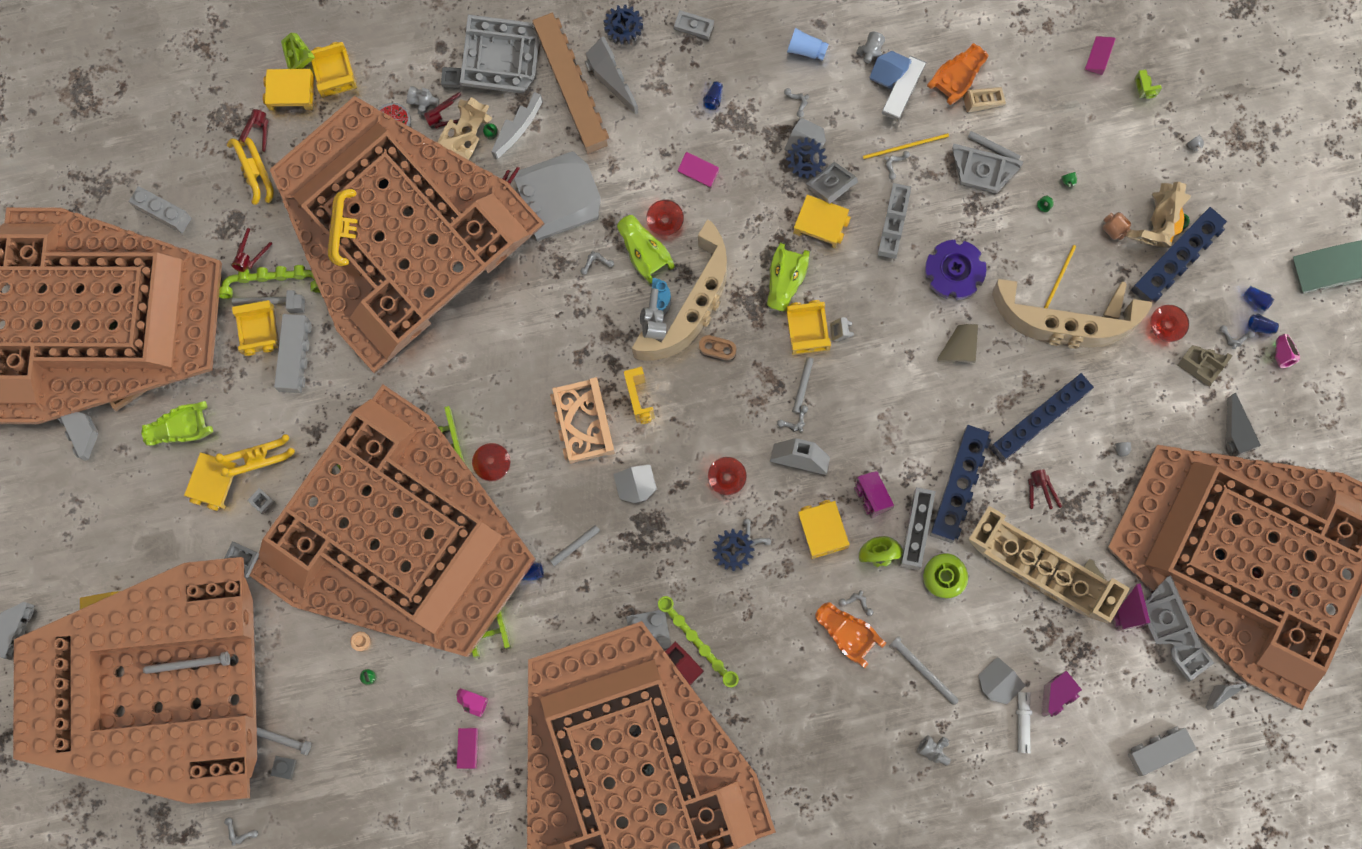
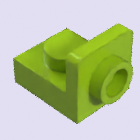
[1135,69,1162,99]

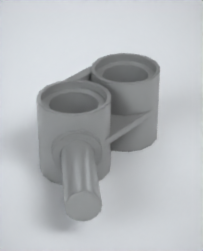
[640,288,666,340]

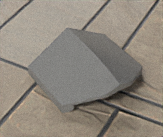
[784,118,826,161]
[613,464,657,503]
[224,541,259,579]
[1171,645,1214,682]
[978,657,1026,704]
[1206,683,1248,710]

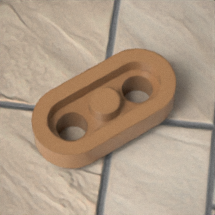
[699,335,736,360]

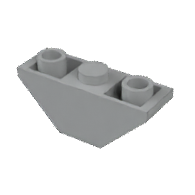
[58,412,98,461]
[770,438,830,475]
[0,602,34,660]

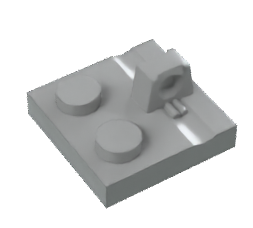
[806,162,858,204]
[626,610,671,650]

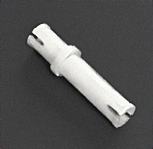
[1016,692,1032,753]

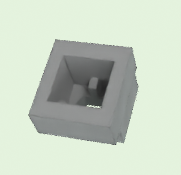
[286,290,305,313]
[247,488,275,514]

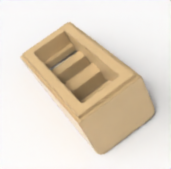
[963,87,1006,112]
[1102,282,1127,319]

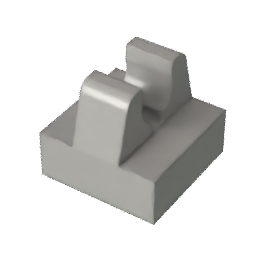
[830,317,854,341]

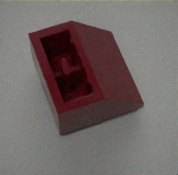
[665,641,704,685]

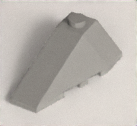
[584,37,638,114]

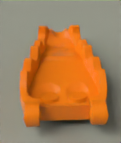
[927,43,989,105]
[815,602,886,668]

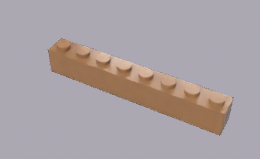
[532,12,609,154]

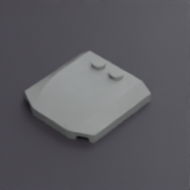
[460,15,539,94]
[514,151,601,241]

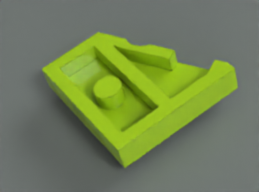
[281,33,315,69]

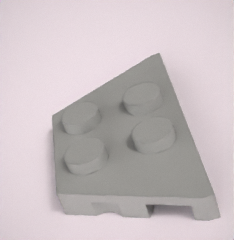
[952,144,1024,194]
[1145,575,1202,648]

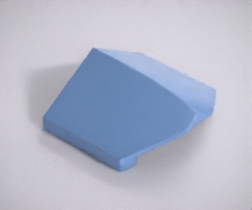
[869,51,912,88]

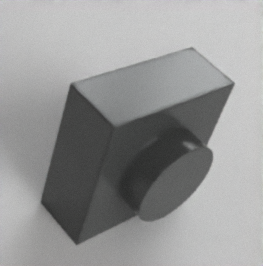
[441,67,461,88]
[271,756,296,780]

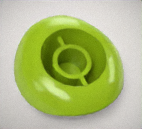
[859,536,903,567]
[923,553,968,598]

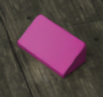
[1085,36,1116,75]
[678,152,719,188]
[457,728,478,769]

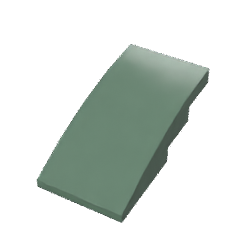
[1293,240,1362,294]

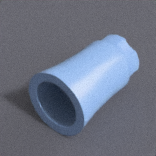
[787,28,829,61]

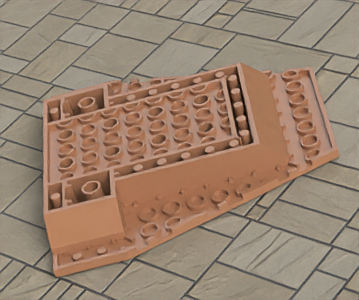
[270,96,545,373]
[0,207,222,424]
[249,384,536,657]
[1107,445,1362,710]
[13,557,257,804]
[527,621,776,849]

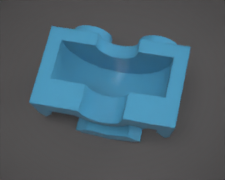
[652,278,672,315]

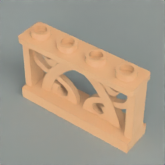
[550,377,615,464]

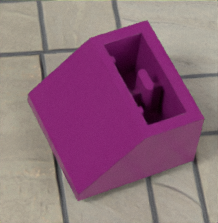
[854,471,894,518]
[1041,671,1082,717]

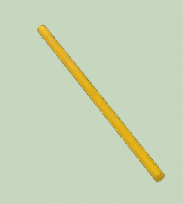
[862,133,949,159]
[1044,245,1076,309]

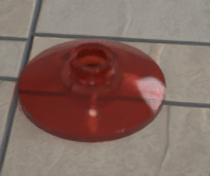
[646,200,684,236]
[1150,305,1189,342]
[472,443,511,481]
[708,457,747,495]

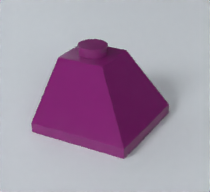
[1112,583,1150,631]

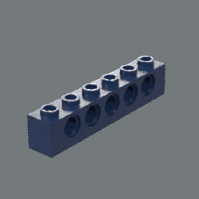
[1131,207,1227,303]
[990,373,1094,463]
[930,425,991,543]

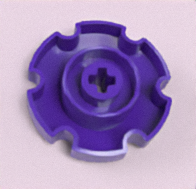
[925,240,987,300]

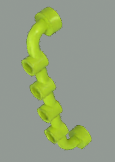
[219,265,321,299]
[658,596,739,688]

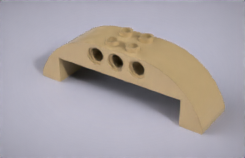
[632,219,727,361]
[992,279,1152,349]
[969,506,1130,623]

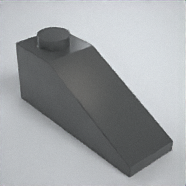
[1226,393,1261,457]

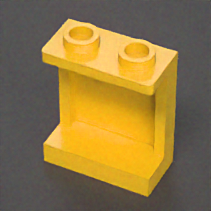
[311,42,357,98]
[263,69,314,110]
[793,194,851,248]
[232,300,279,356]
[786,300,831,355]
[623,366,655,424]
[184,452,239,511]
[798,500,850,560]

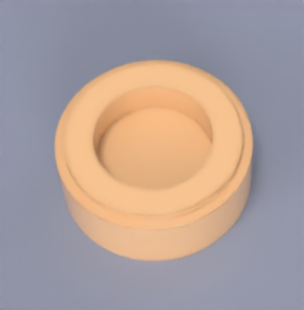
[350,631,371,652]

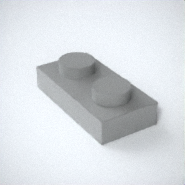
[674,10,714,40]

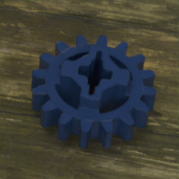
[604,4,643,45]
[786,137,827,179]
[712,529,755,571]

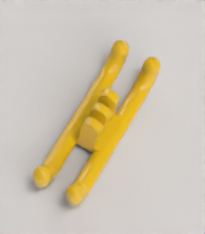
[227,137,274,205]
[328,189,358,266]
[215,434,295,477]

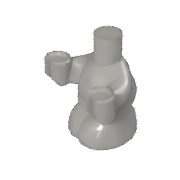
[856,32,885,63]
[406,86,440,116]
[917,735,951,766]

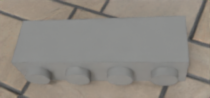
[274,314,312,393]
[900,487,936,570]

